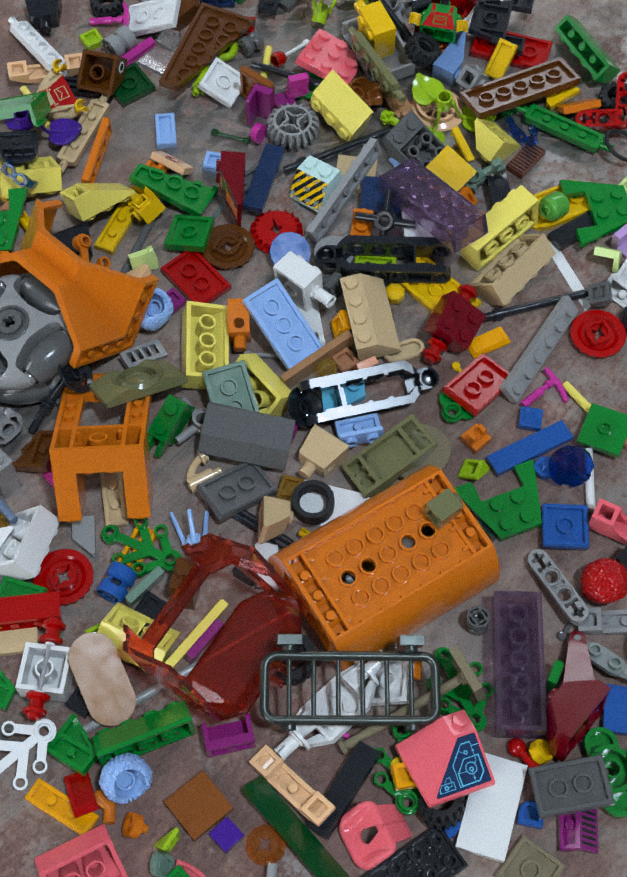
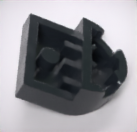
[0,130,38,165]

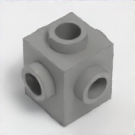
[456,64,489,90]

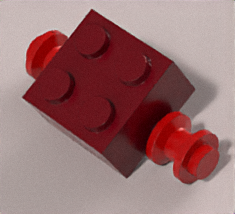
[421,284,487,365]

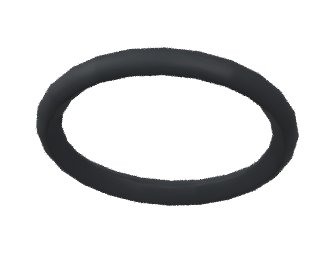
[605,129,627,162]

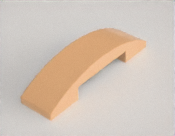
[7,53,82,83]
[249,745,336,827]

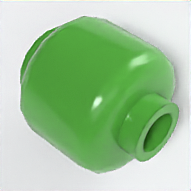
[539,191,570,221]

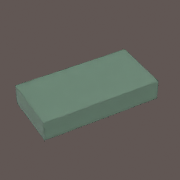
[125,566,165,608]

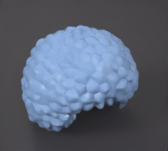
[140,288,174,331]
[99,753,153,804]

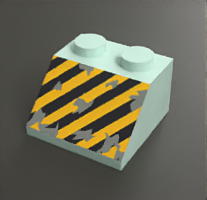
[289,155,342,212]

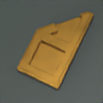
[276,474,304,506]

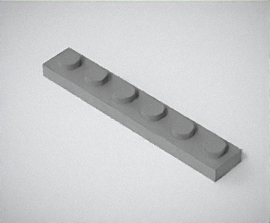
[306,137,382,244]
[500,295,579,403]

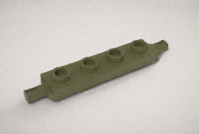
[347,26,407,103]

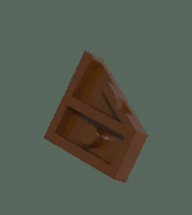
[13,430,54,472]

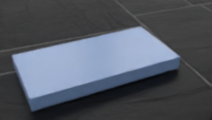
[242,278,323,370]

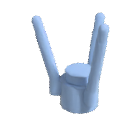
[169,509,209,556]

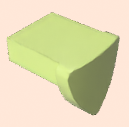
[128,245,159,270]
[593,246,623,273]

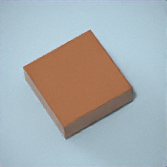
[330,347,360,373]

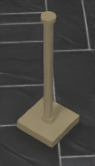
[338,646,487,755]

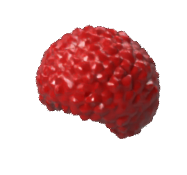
[580,558,627,604]

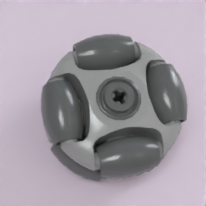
[0,274,74,405]

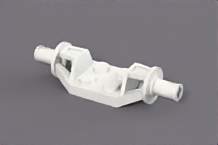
[274,649,390,761]

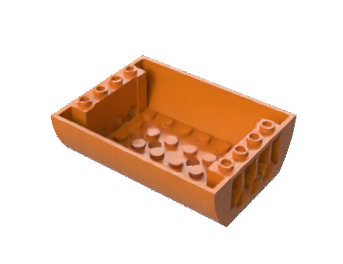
[269,465,500,672]

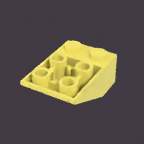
[59,183,135,222]

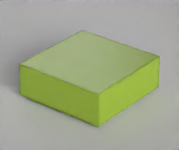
[79,28,103,51]

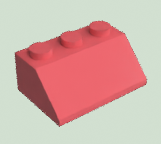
[34,824,128,877]

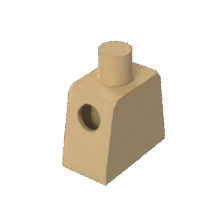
[298,424,349,480]

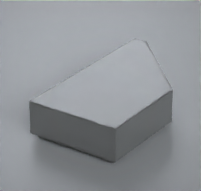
[72,516,96,557]

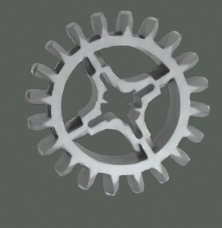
[266,102,319,151]

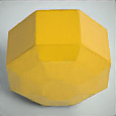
[385,283,405,304]
[529,739,553,765]

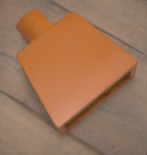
[228,298,251,352]

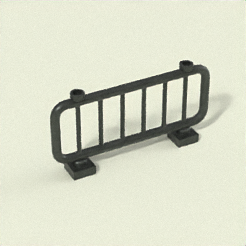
[259,634,441,731]

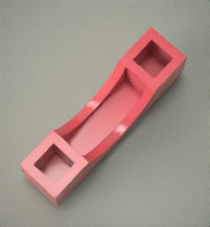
[589,498,627,545]

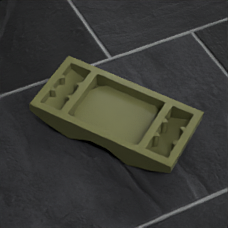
[89,360,188,409]
[341,414,438,498]

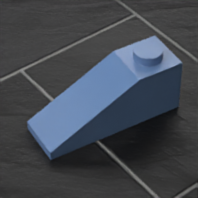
[432,31,466,87]

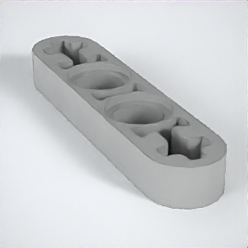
[528,549,589,626]

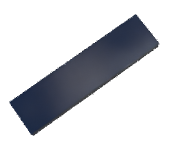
[243,143,285,214]

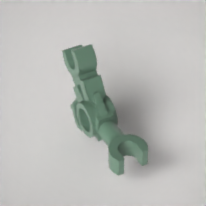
[465,158,506,191]

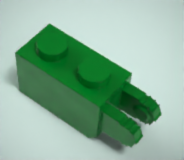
[147,394,195,459]

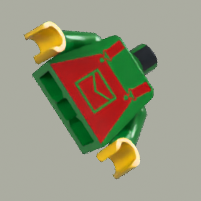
[408,0,468,44]

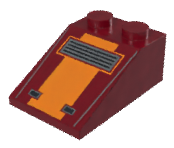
[216,151,246,226]

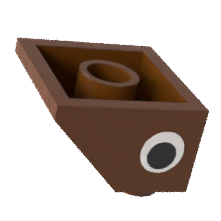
[76,49,128,95]

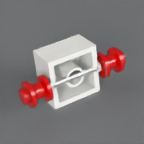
[15,617,73,721]

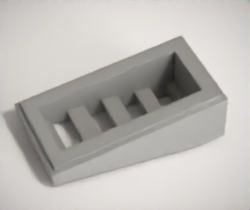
[119,339,168,369]

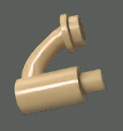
[186,450,222,493]

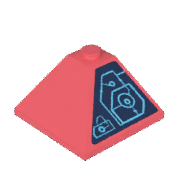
[395,710,495,808]

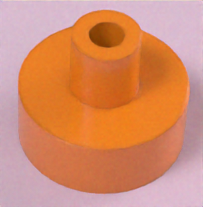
[122,812,148,839]

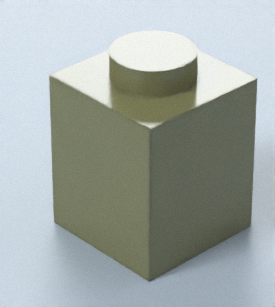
[424,488,464,529]

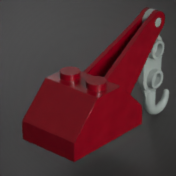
[544,631,627,762]

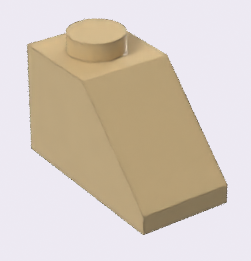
[258,496,294,543]

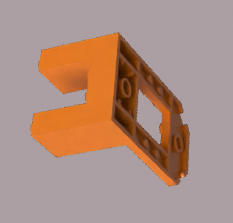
[49,373,153,522]

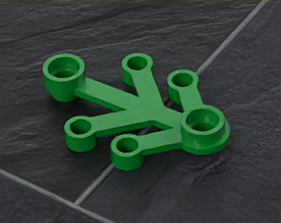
[101,518,182,577]
[425,647,494,733]
[373,726,420,816]

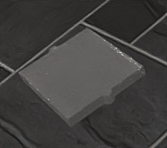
[137,47,173,76]

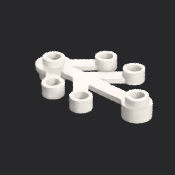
[0,719,56,791]

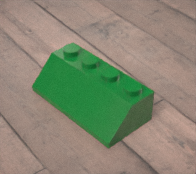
[92,701,196,767]

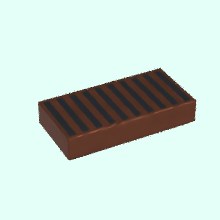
[506,140,546,179]

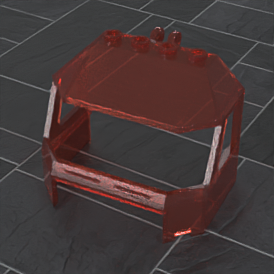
[123,533,303,721]

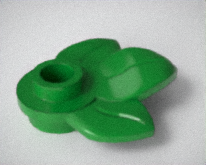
[439,392,475,423]

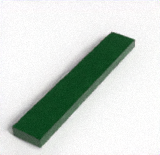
[242,775,350,877]

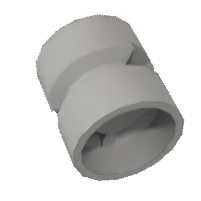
[101,25,137,57]

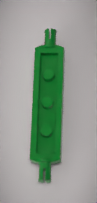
[515,104,614,154]

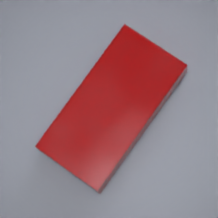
[64,772,99,818]

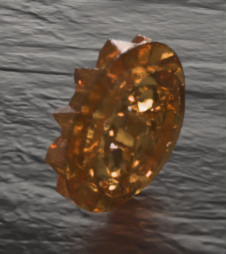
[246,824,286,866]

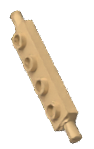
[57,94,111,174]

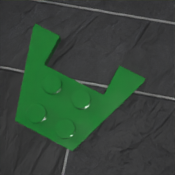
[559,180,627,248]
[0,187,29,252]
[454,460,542,542]

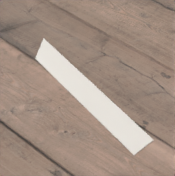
[549,241,591,310]

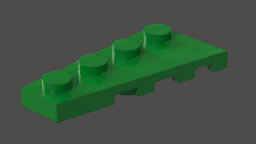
[129,163,219,216]

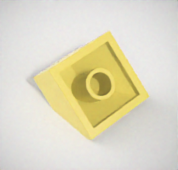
[474,118,521,163]

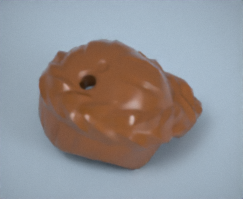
[348,76,384,107]

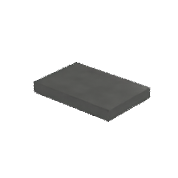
[196,462,278,521]
[528,755,615,819]

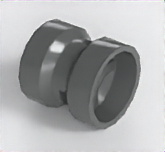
[238,31,264,57]
[465,606,490,636]

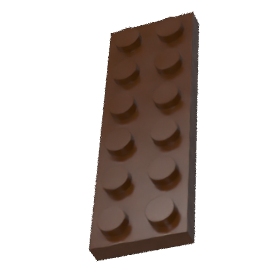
[460,57,581,119]

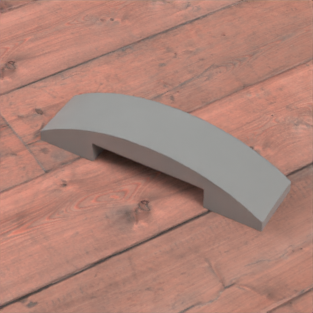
[577,608,627,635]

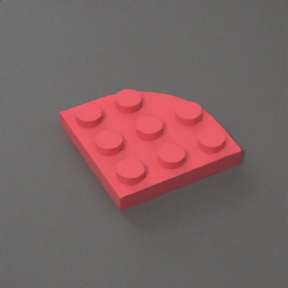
[295,28,358,85]

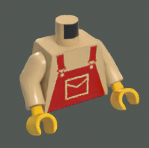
[36,59,89,121]

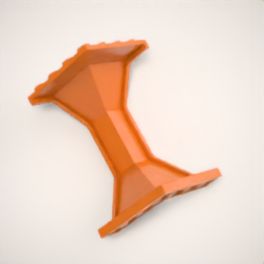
[0,198,159,369]

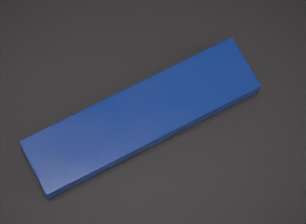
[486,420,573,477]

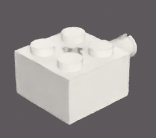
[273,251,336,312]

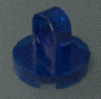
[548,444,594,487]

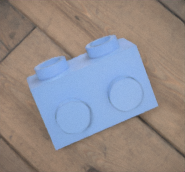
[334,413,384,448]

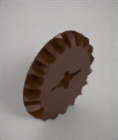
[202,224,255,271]

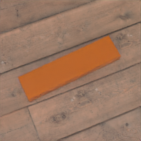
[81,117,113,183]

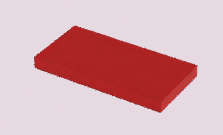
[469,31,553,70]

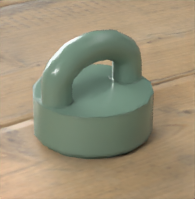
[150,851,175,877]

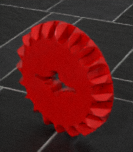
[250,208,303,253]
[570,310,626,359]
[33,549,94,606]

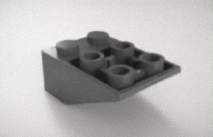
[378,110,445,180]

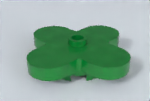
[583,727,627,818]

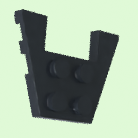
[469,0,534,56]

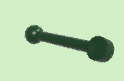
[211,129,251,145]

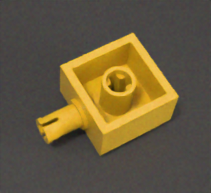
[354,0,396,58]

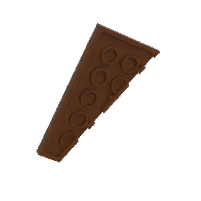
[159,2,255,92]

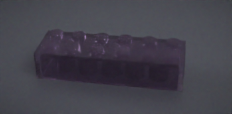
[379,157,488,253]
[491,590,547,739]

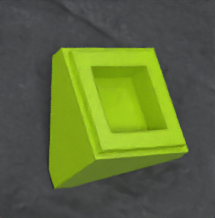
[457,459,490,481]
[153,827,181,854]

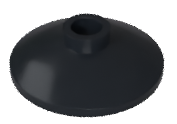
[287,387,323,429]

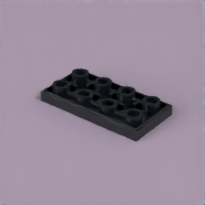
[361,826,468,877]

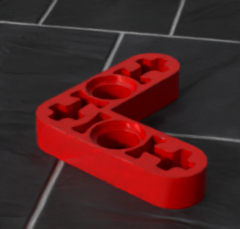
[575,72,627,130]

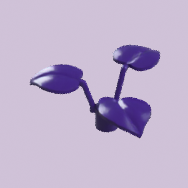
[5,110,82,146]

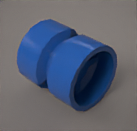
[96,561,138,604]

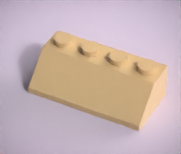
[468,233,556,306]
[340,273,401,362]

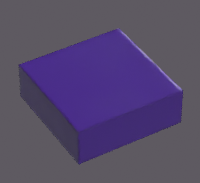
[209,816,245,854]

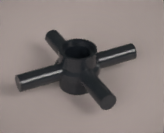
[355,189,417,247]

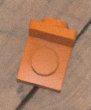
[350,208,374,236]

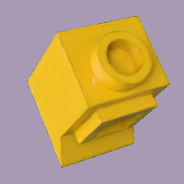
[131,186,166,224]

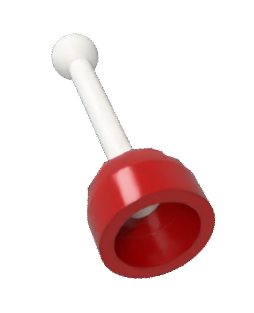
[270,39,309,68]

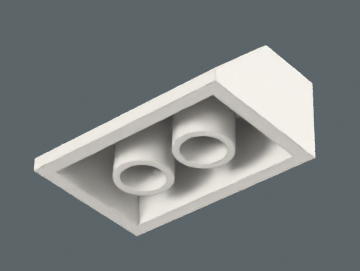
[0,505,60,581]

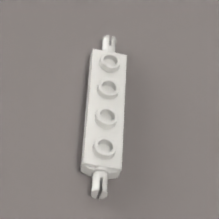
[8,16,67,77]

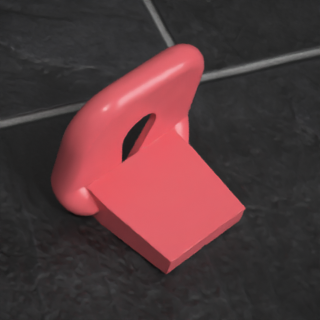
[339,801,413,870]

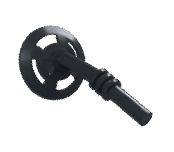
[28,364,93,434]

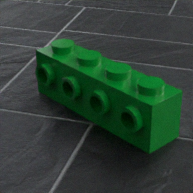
[554,14,621,84]

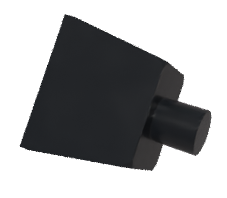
[25,0,62,34]

